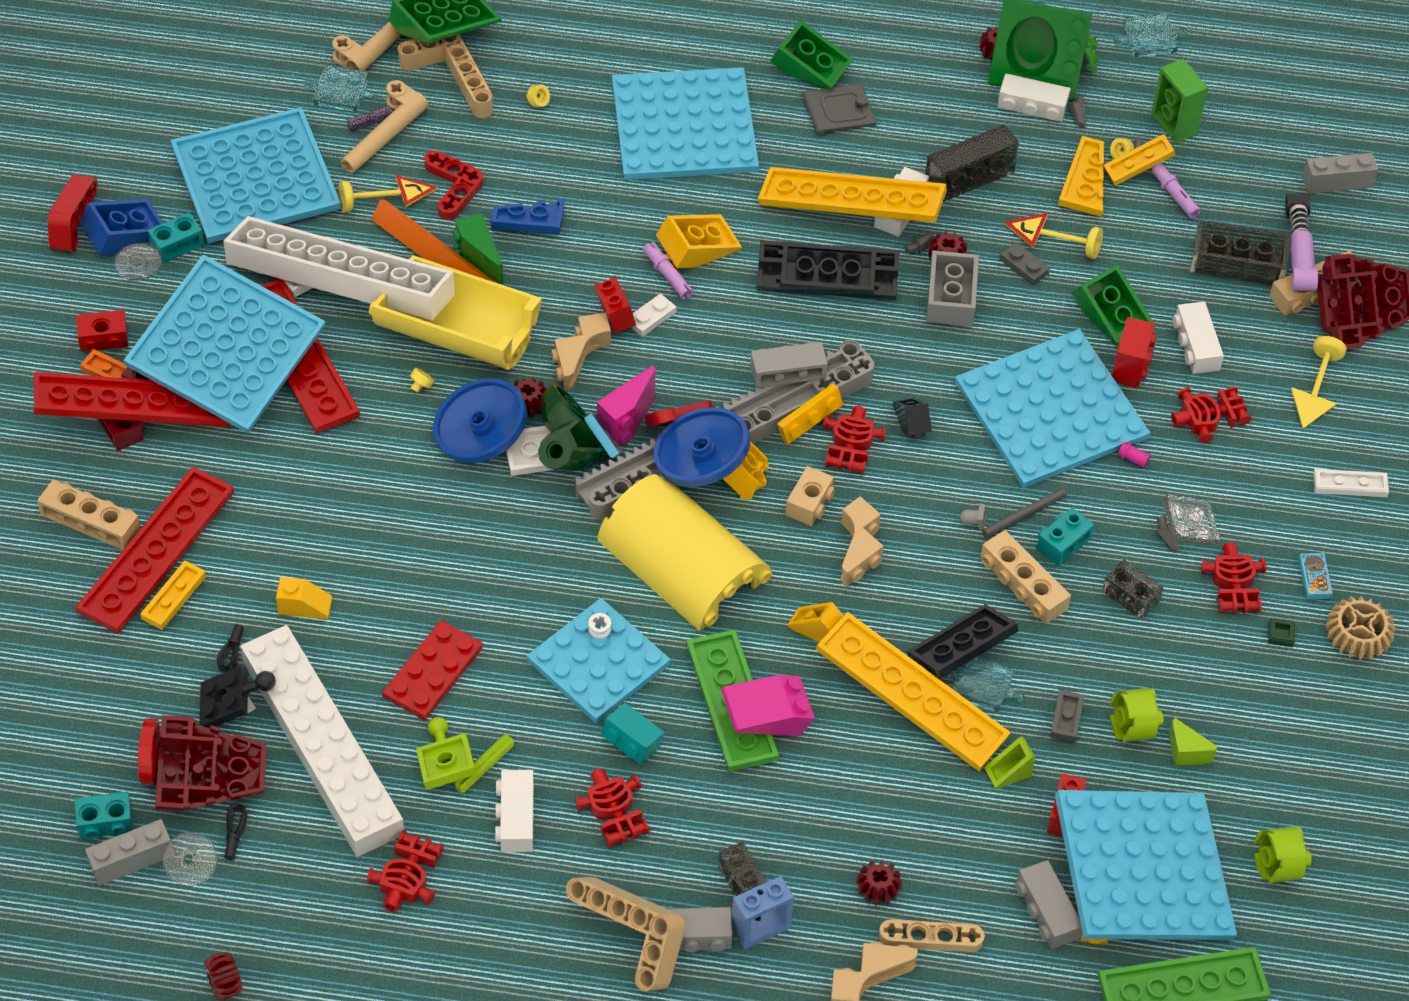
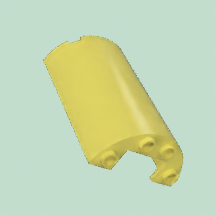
[369,255,541,370]
[597,474,772,631]

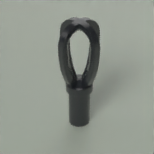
[217,624,244,672]
[224,804,247,860]

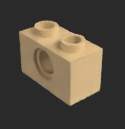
[785,466,835,526]

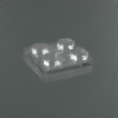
[1163,494,1220,546]

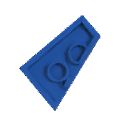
[491,198,565,234]

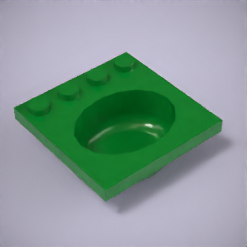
[988,0,1092,100]

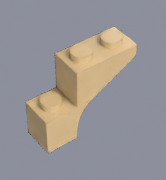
[551,313,611,391]
[841,496,884,587]
[831,942,918,1001]

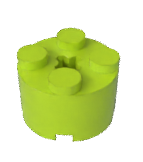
[1110,688,1164,742]
[1254,827,1312,883]

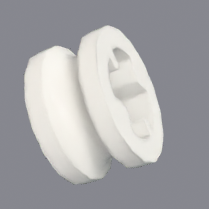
[588,613,611,639]

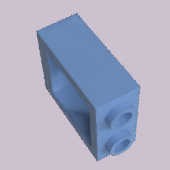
[731,876,794,950]

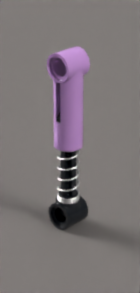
[1285,194,1318,291]

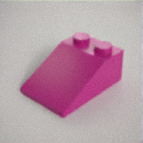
[597,365,656,446]
[721,675,815,736]

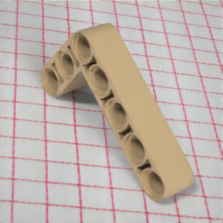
[398,34,493,118]
[566,877,685,991]

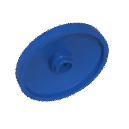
[433,378,527,463]
[653,407,751,487]

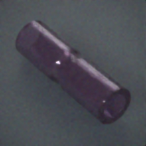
[346,105,392,132]

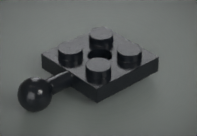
[199,666,276,728]

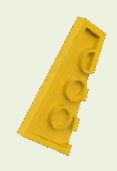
[1058,136,1104,217]

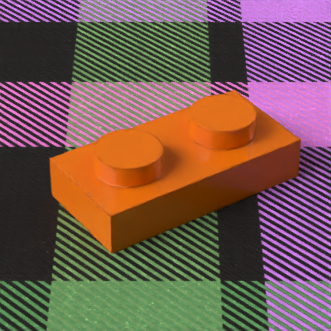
[80,349,127,378]

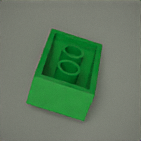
[770,20,854,90]
[452,213,503,285]
[1071,264,1154,346]

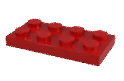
[382,620,483,721]

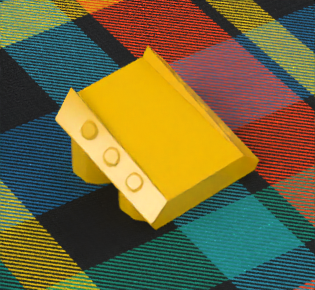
[723,441,769,499]

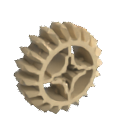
[1326,596,1395,661]

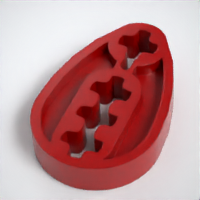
[138,718,160,785]

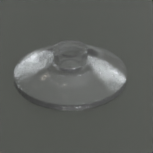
[114,243,162,281]
[163,832,217,886]

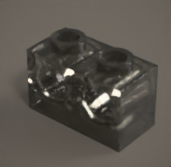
[1103,559,1164,619]
[718,841,767,897]

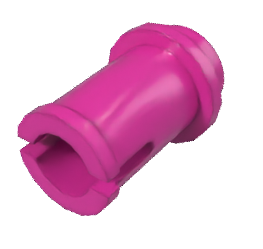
[1118,442,1151,468]

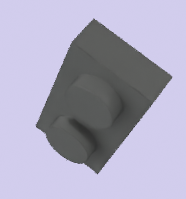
[999,242,1050,286]
[1050,689,1084,742]

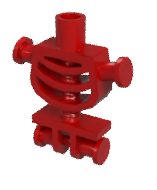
[1171,387,1252,443]
[823,406,885,475]
[1201,543,1267,613]
[575,768,650,848]
[367,830,444,912]

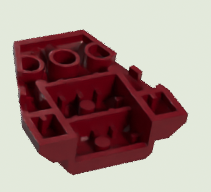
[1317,254,1409,349]
[155,715,266,811]

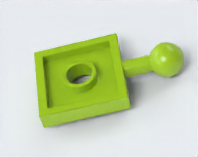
[416,717,477,790]

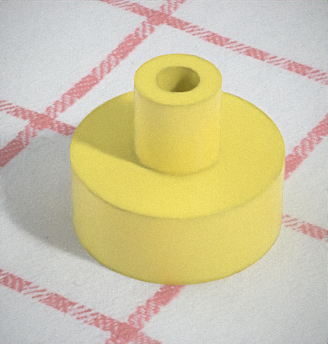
[527,84,550,107]
[1110,138,1134,159]
[410,367,435,393]

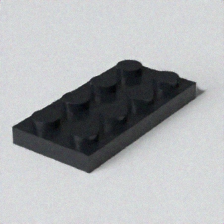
[907,604,1018,679]

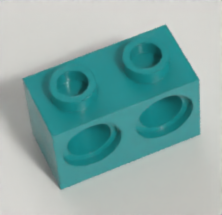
[147,212,204,263]
[75,791,133,839]

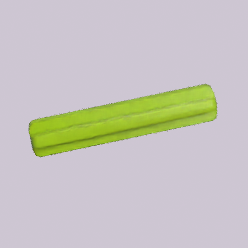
[454,734,514,793]

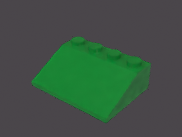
[389,0,502,43]

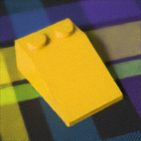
[656,214,742,268]

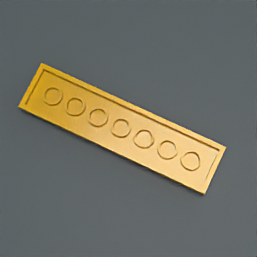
[758,167,947,223]
[816,612,1011,771]

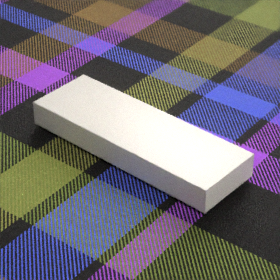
[1313,469,1389,497]

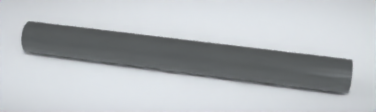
[982,488,1067,538]

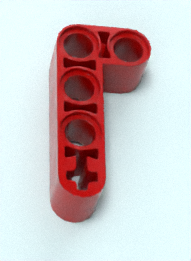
[48,174,98,252]

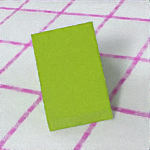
[1168,718,1218,766]
[984,736,1035,789]

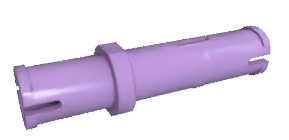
[1151,163,1201,219]
[643,242,694,300]

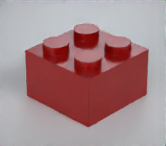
[1112,317,1158,388]

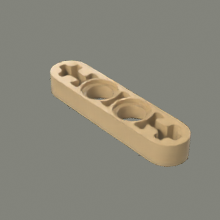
[879,919,985,952]

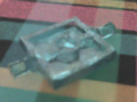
[1114,13,1188,58]
[303,64,379,112]
[945,657,1025,713]

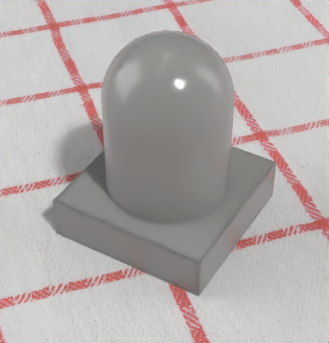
[960,504,987,531]

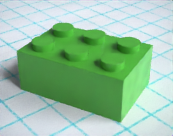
[1151,59,1208,143]

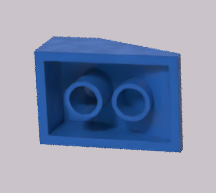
[80,199,163,255]

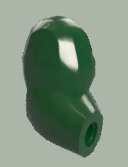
[538,382,604,472]

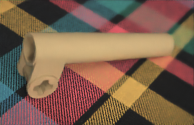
[332,22,402,76]
[340,80,428,174]

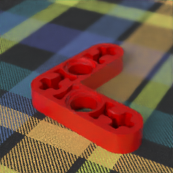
[424,151,483,220]
[644,400,712,428]

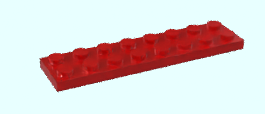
[262,279,360,434]
[33,372,232,427]
[75,467,234,634]

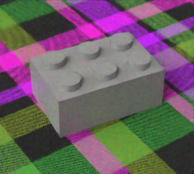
[926,250,979,326]

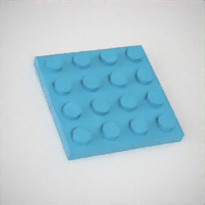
[527,598,671,724]

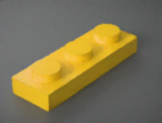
[1104,134,1175,186]
[777,383,844,445]
[140,561,206,630]

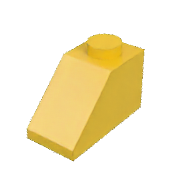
[276,577,333,619]
[787,602,844,642]

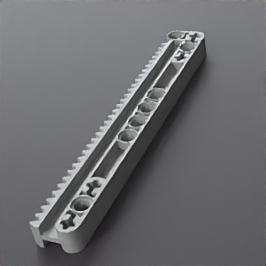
[575,340,874,520]

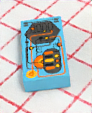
[584,413,623,458]
[1298,553,1333,599]

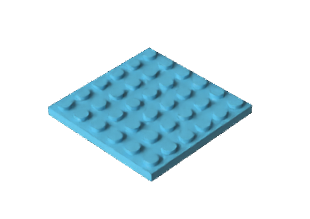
[612,67,759,180]
[171,107,341,244]
[124,254,326,433]
[954,329,1150,488]
[1055,790,1237,940]

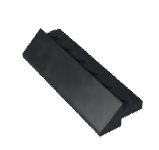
[757,240,900,300]

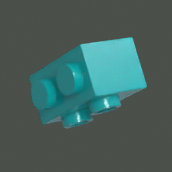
[1037,507,1094,566]
[601,703,665,765]

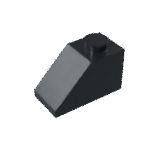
[893,398,932,438]

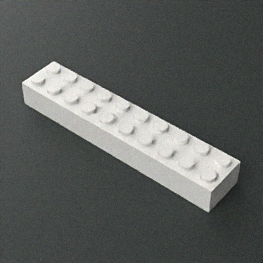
[224,216,455,321]
[240,625,404,857]

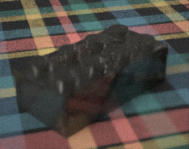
[925,124,1019,202]
[1190,219,1291,285]

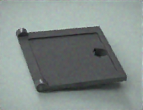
[802,84,877,136]

